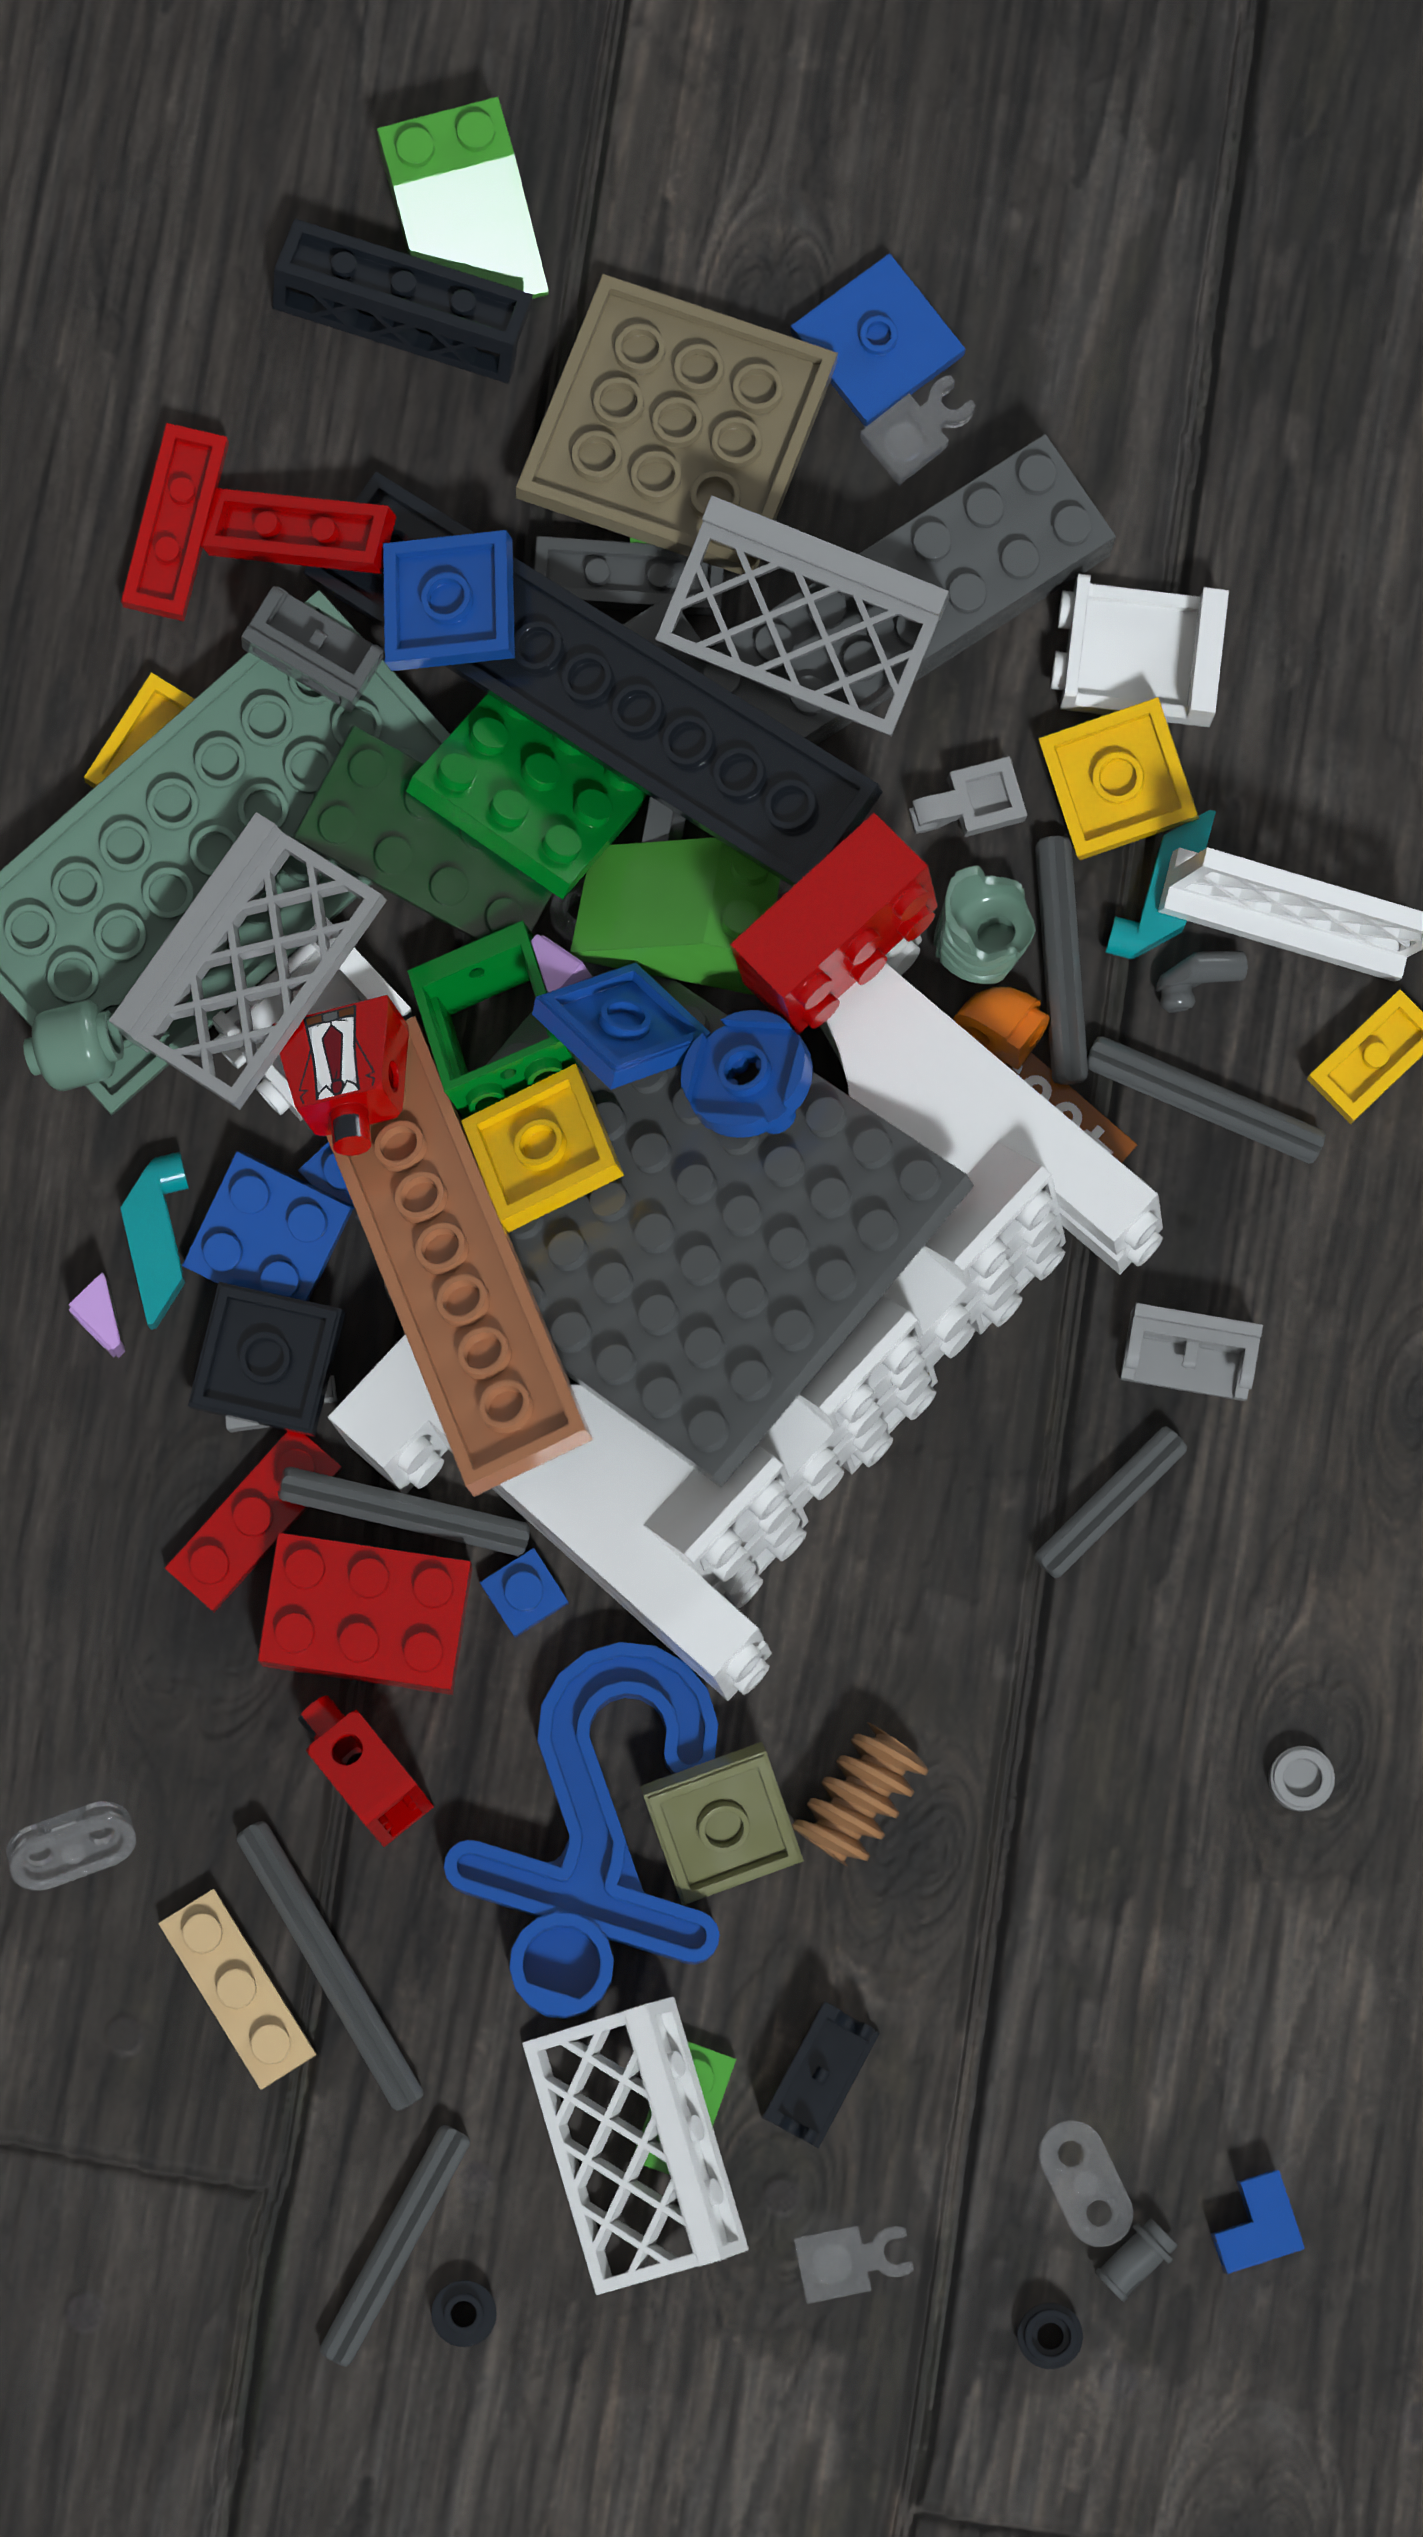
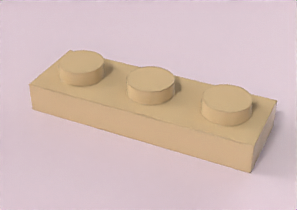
[158,1889,317,2090]

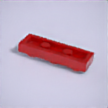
[121,423,229,621]
[201,488,397,574]
[165,1431,343,1612]

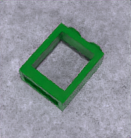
[408,920,583,1119]

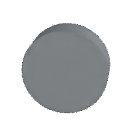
[1268,1746,1335,1812]

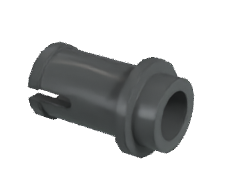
[1094,2218,1178,2302]

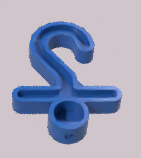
[444,1642,720,2019]

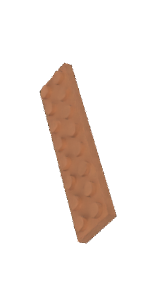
[327,1016,593,1497]

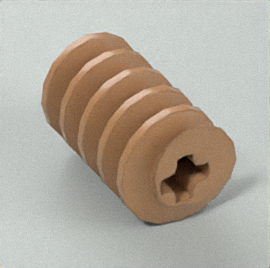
[792,1722,929,1867]

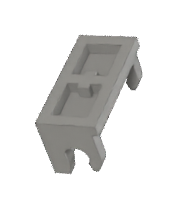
[1120,1303,1263,1401]

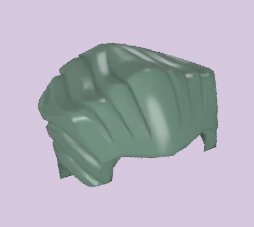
[934,865,1036,984]

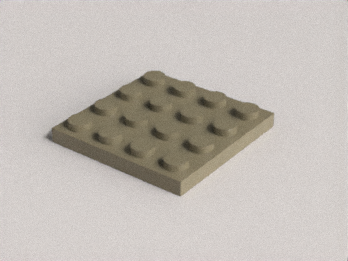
[516,274,838,575]

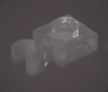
[860,375,975,485]
[793,2225,914,2304]

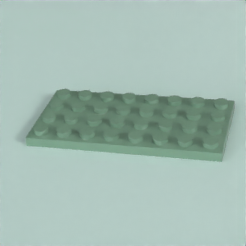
[0,590,450,1116]

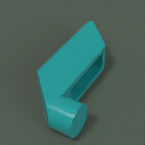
[1105,810,1216,959]
[120,1152,189,1330]

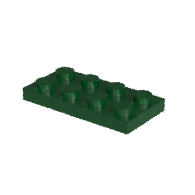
[292,726,552,940]

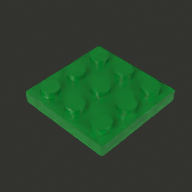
[406,694,650,900]

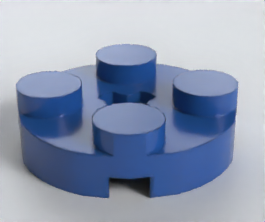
[681,1010,813,1138]

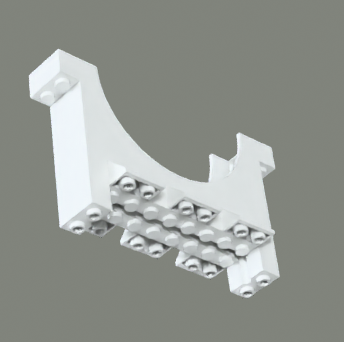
[328,935,1163,1701]

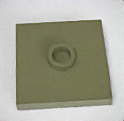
[640,1742,804,1905]

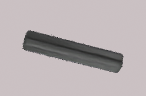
[1035,1426,1187,1578]

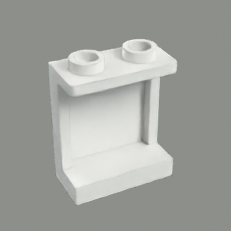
[1051,574,1229,727]
[212,917,413,1121]

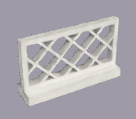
[1158,847,1423,982]
[522,1997,749,2295]

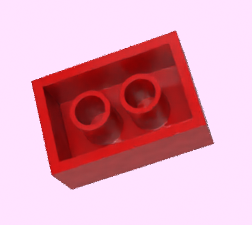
[730,813,938,1035]
[258,1533,473,1695]

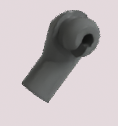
[1156,950,1248,1012]

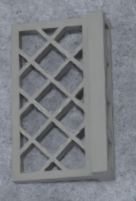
[655,495,950,737]
[109,812,387,1110]

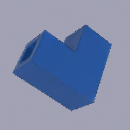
[1211,2170,1305,2274]

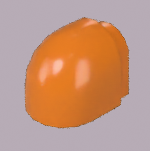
[953,987,1050,1070]

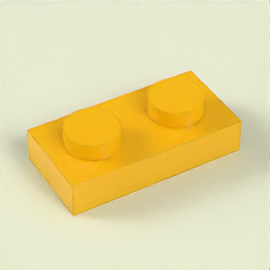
[1307,989,1423,1124]

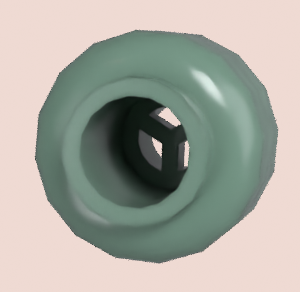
[23,1000,124,1091]

